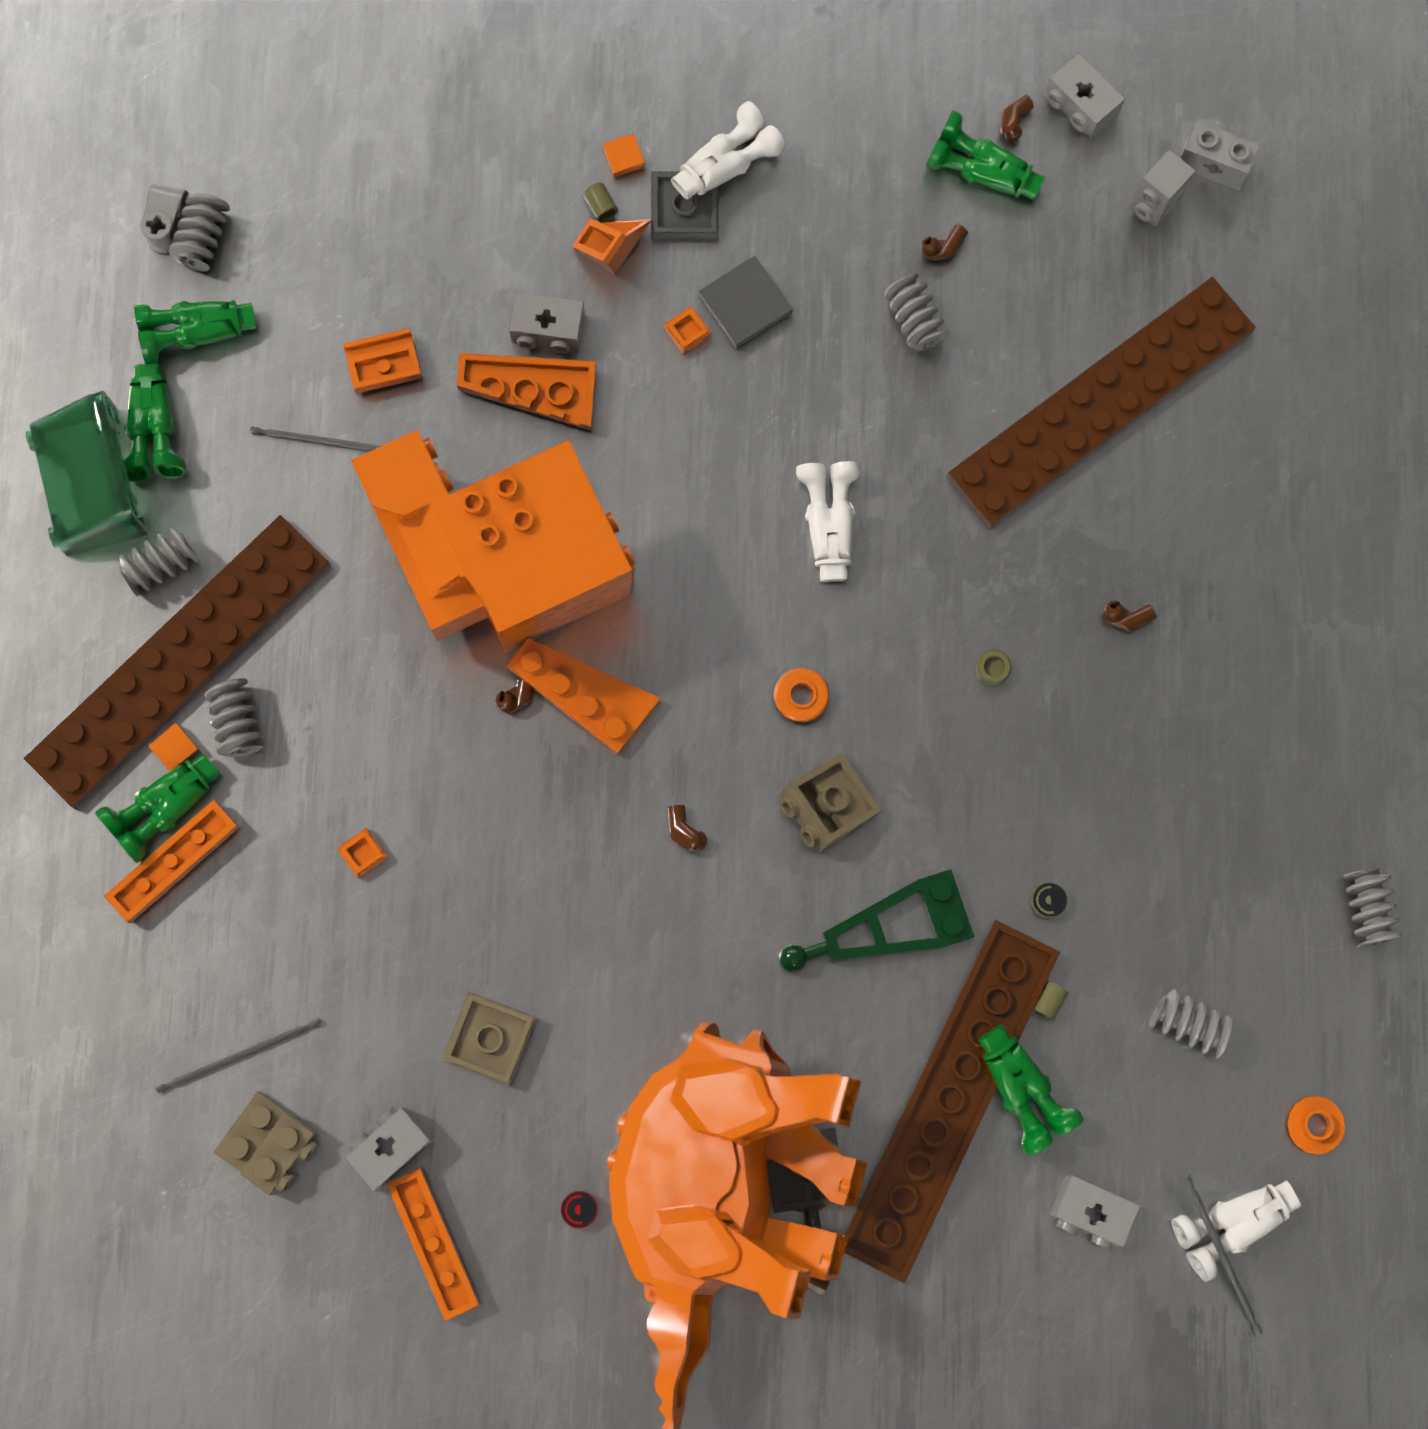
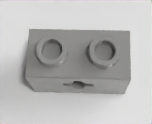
[1045,53,1125,139]
[1180,120,1260,191]
[1130,149,1195,227]
[509,292,585,354]
[345,1108,434,1191]
[1049,1175,1140,1251]

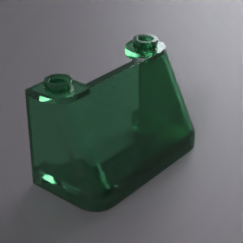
[25,390,148,556]

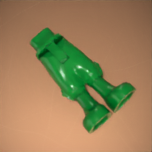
[926,110,1045,200]
[134,300,257,364]
[120,363,187,482]
[95,754,221,863]
[978,1025,1084,1155]

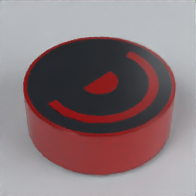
[561,1191,598,1229]

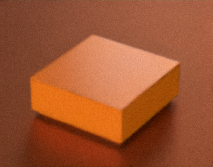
[602,133,645,178]
[664,306,711,355]
[148,723,200,771]
[337,828,388,878]

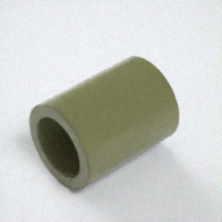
[583,183,618,222]
[1033,981,1069,1022]

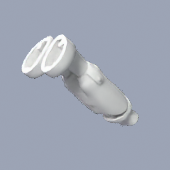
[671,101,785,200]
[796,461,861,582]
[1172,1181,1301,1282]

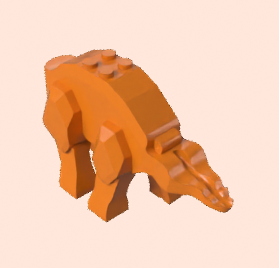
[607,1021,868,1429]

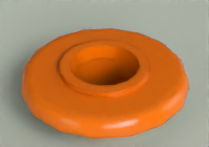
[774,668,830,722]
[1287,1096,1345,1155]

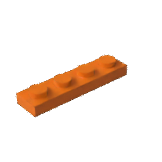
[104,800,239,924]
[386,1168,480,1321]

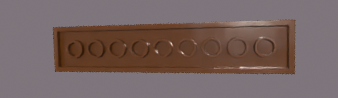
[947,276,1256,529]
[23,515,330,809]
[844,920,1060,1284]

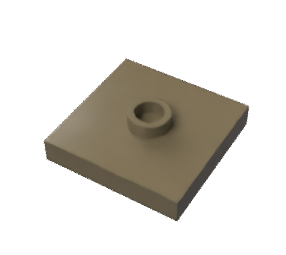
[442,992,537,1086]

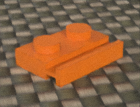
[343,328,422,394]

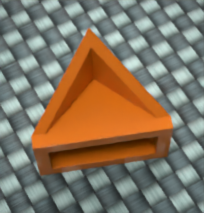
[572,218,652,275]

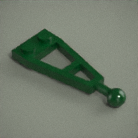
[779,869,975,973]

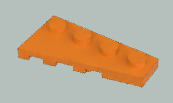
[457,353,597,431]
[506,638,661,754]

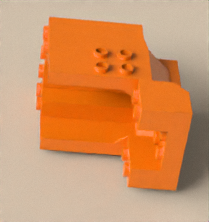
[351,429,635,654]

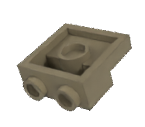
[779,753,882,853]
[214,1091,318,1195]

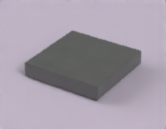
[651,171,718,239]
[699,256,793,349]

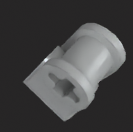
[141,184,189,254]

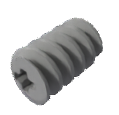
[169,193,230,272]
[884,273,950,351]
[119,526,199,597]
[204,678,263,757]
[1343,868,1403,946]
[1149,989,1233,1060]

